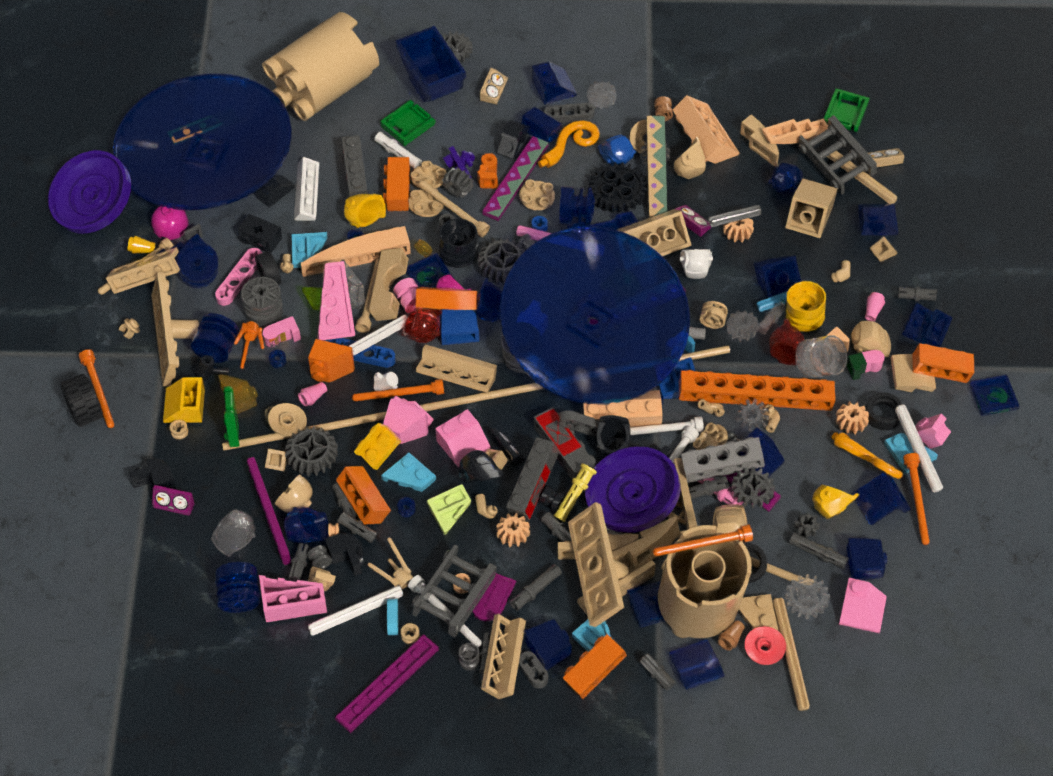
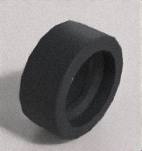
[255,251,282,285]
[865,392,903,430]
[744,543,767,583]

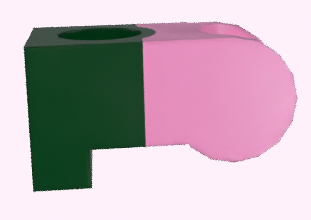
[846,350,884,380]

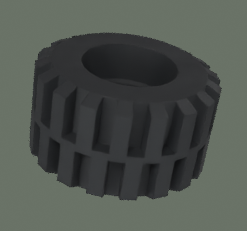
[61,374,103,427]

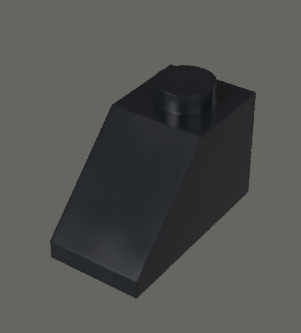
[255,174,295,208]

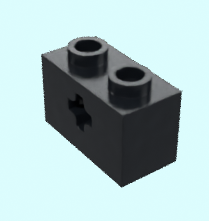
[238,214,282,253]

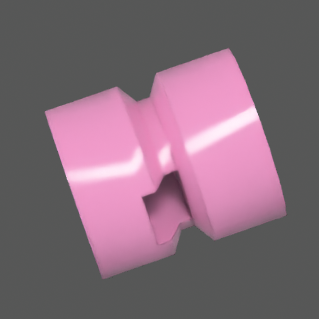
[393,278,422,313]

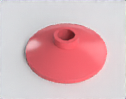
[745,626,786,665]

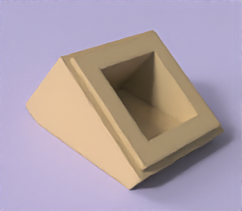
[870,237,897,262]
[265,449,288,471]
[485,449,508,470]

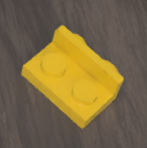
[354,423,401,470]

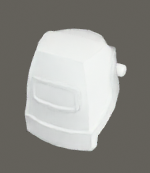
[680,249,713,279]

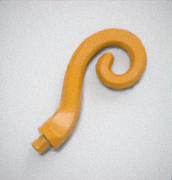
[538,120,600,168]
[832,432,903,479]

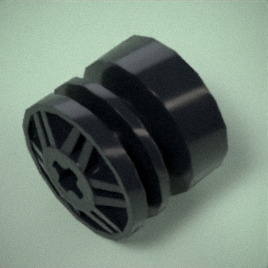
[439,218,478,268]

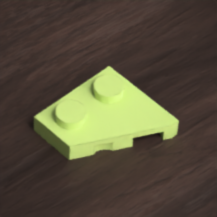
[427,484,471,535]

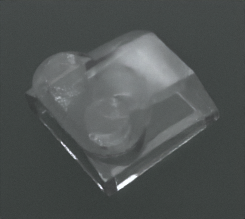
[340,259,365,310]

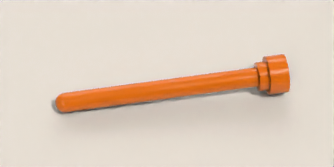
[79,349,114,428]
[352,379,444,401]
[903,453,929,545]
[653,524,753,556]

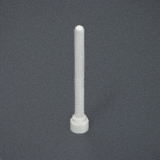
[630,416,704,435]
[669,426,699,463]
[408,575,482,647]

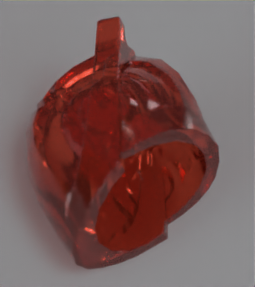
[402,308,442,343]
[769,319,805,365]

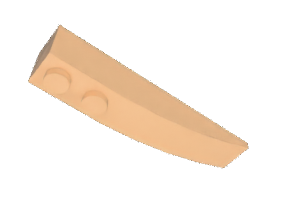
[301,226,411,277]

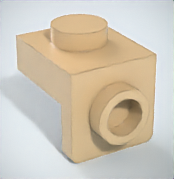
[308,566,335,591]

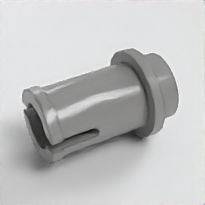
[682,325,706,340]

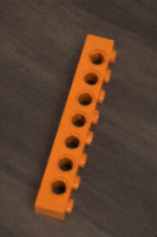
[679,370,835,411]

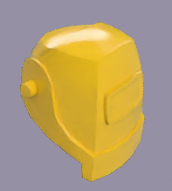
[344,194,386,228]
[812,484,859,519]

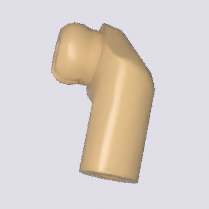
[280,254,294,274]
[831,260,850,282]
[698,399,725,417]
[764,404,780,433]
[475,494,498,519]

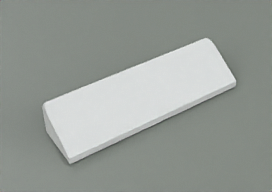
[294,157,319,221]

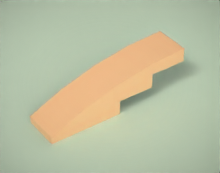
[762,119,828,144]

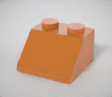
[308,339,355,383]

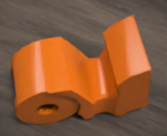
[477,153,498,189]

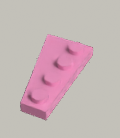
[317,261,355,341]

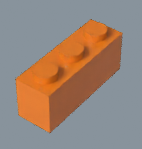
[383,157,410,211]
[912,343,974,383]
[336,466,391,524]
[563,634,627,699]

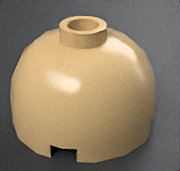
[275,474,313,514]

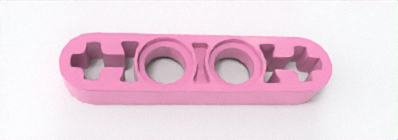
[215,248,262,306]

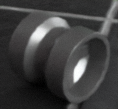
[459,643,480,671]

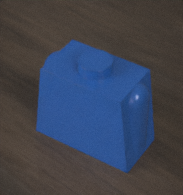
[439,309,479,345]

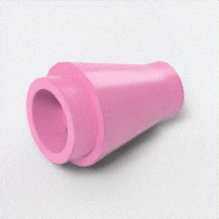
[865,292,885,321]
[298,382,327,406]

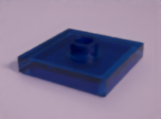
[627,581,665,628]

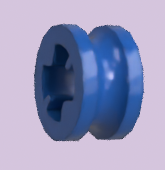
[532,216,548,232]

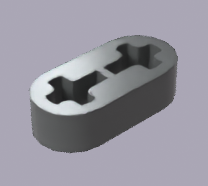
[518,651,548,688]

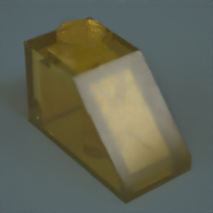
[218,374,258,414]

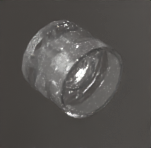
[796,335,847,379]

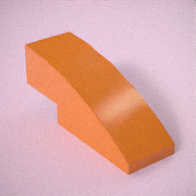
[416,287,477,310]

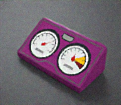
[675,205,712,237]
[152,485,194,515]

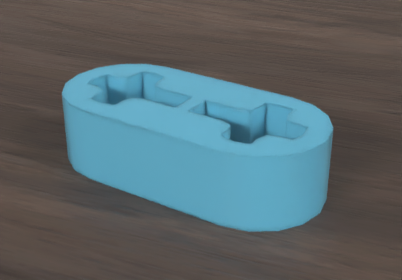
[387,598,398,635]

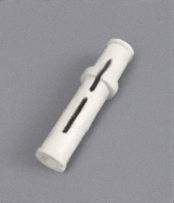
[374,132,422,169]

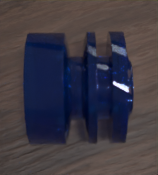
[559,186,595,226]
[190,313,239,363]
[215,562,260,613]

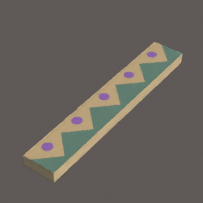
[646,116,667,218]

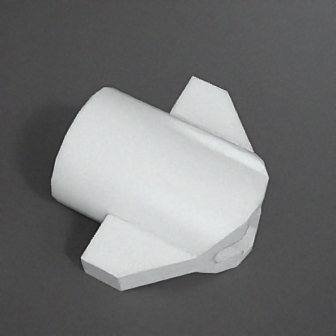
[374,372,398,391]

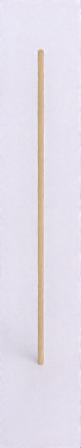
[222,345,730,451]

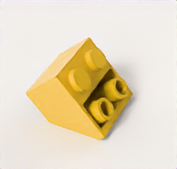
[163,377,205,423]

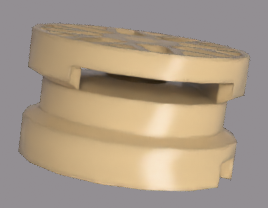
[700,301,728,329]

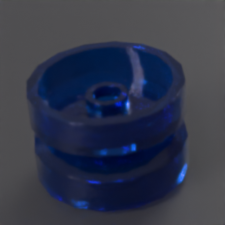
[177,242,218,288]

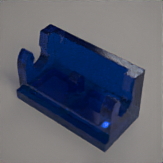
[521,107,562,145]

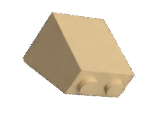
[785,179,837,238]

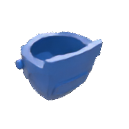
[597,135,636,166]

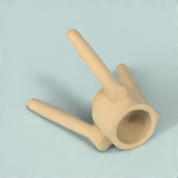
[368,537,413,589]

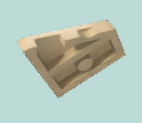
[739,594,779,631]

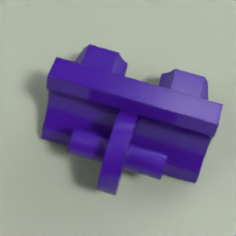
[443,146,475,178]

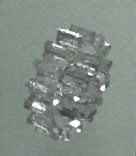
[785,574,830,619]

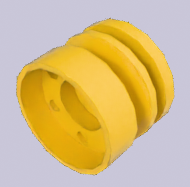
[786,281,826,332]

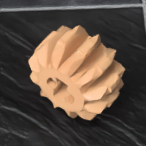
[723,218,754,242]
[836,401,869,434]
[496,513,530,547]

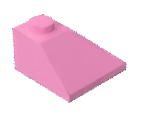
[383,399,428,444]
[839,578,887,633]

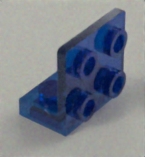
[853,472,911,525]

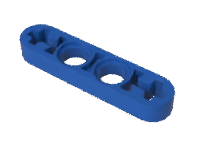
[325,338,396,368]

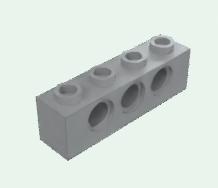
[681,437,765,483]

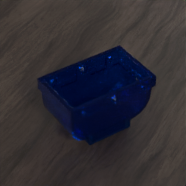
[395,25,466,102]

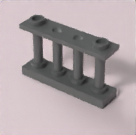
[798,115,877,195]
[412,545,497,637]

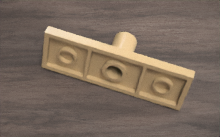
[151,272,199,386]
[568,502,628,627]

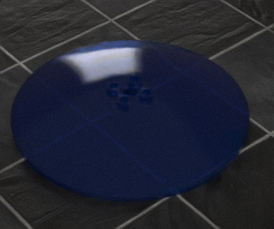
[113,74,292,211]
[500,226,690,405]

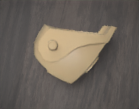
[674,137,706,179]
[851,321,891,358]
[713,504,747,543]

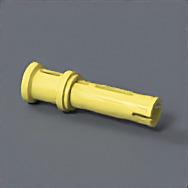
[554,463,597,522]

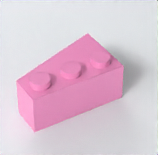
[259,575,327,622]

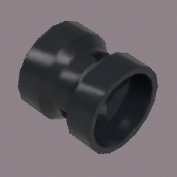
[539,486,566,512]

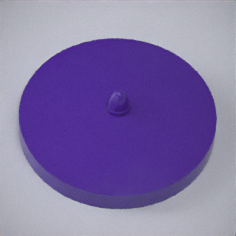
[48,150,131,234]
[585,447,681,533]

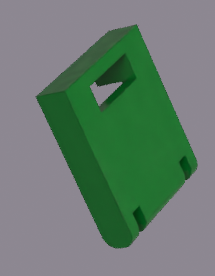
[824,88,869,132]
[380,100,436,146]
[223,386,240,448]

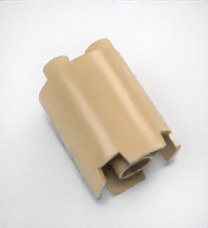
[262,12,379,121]
[658,525,752,638]

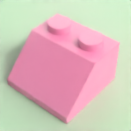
[435,409,490,468]

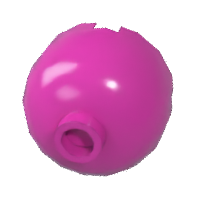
[151,203,189,240]

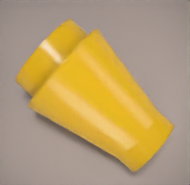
[128,236,156,254]

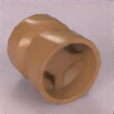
[654,96,673,121]

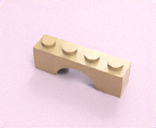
[368,248,409,321]

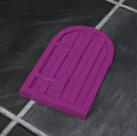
[472,573,516,621]

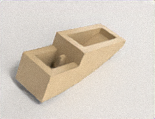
[740,115,779,166]

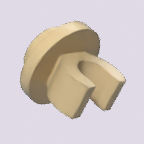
[119,318,140,339]

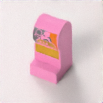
[263,316,301,347]

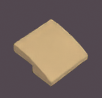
[891,354,936,392]

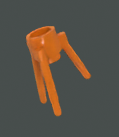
[234,321,264,369]

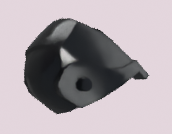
[596,415,631,456]
[459,450,504,483]

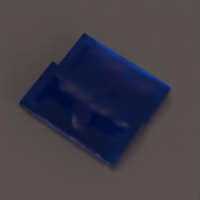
[902,303,952,347]
[669,639,725,690]

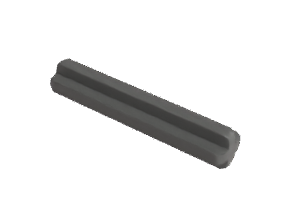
[708,205,762,227]

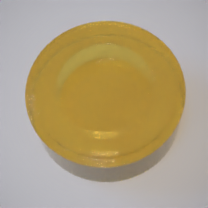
[414,239,433,257]

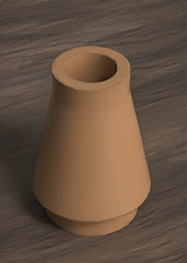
[718,621,745,650]

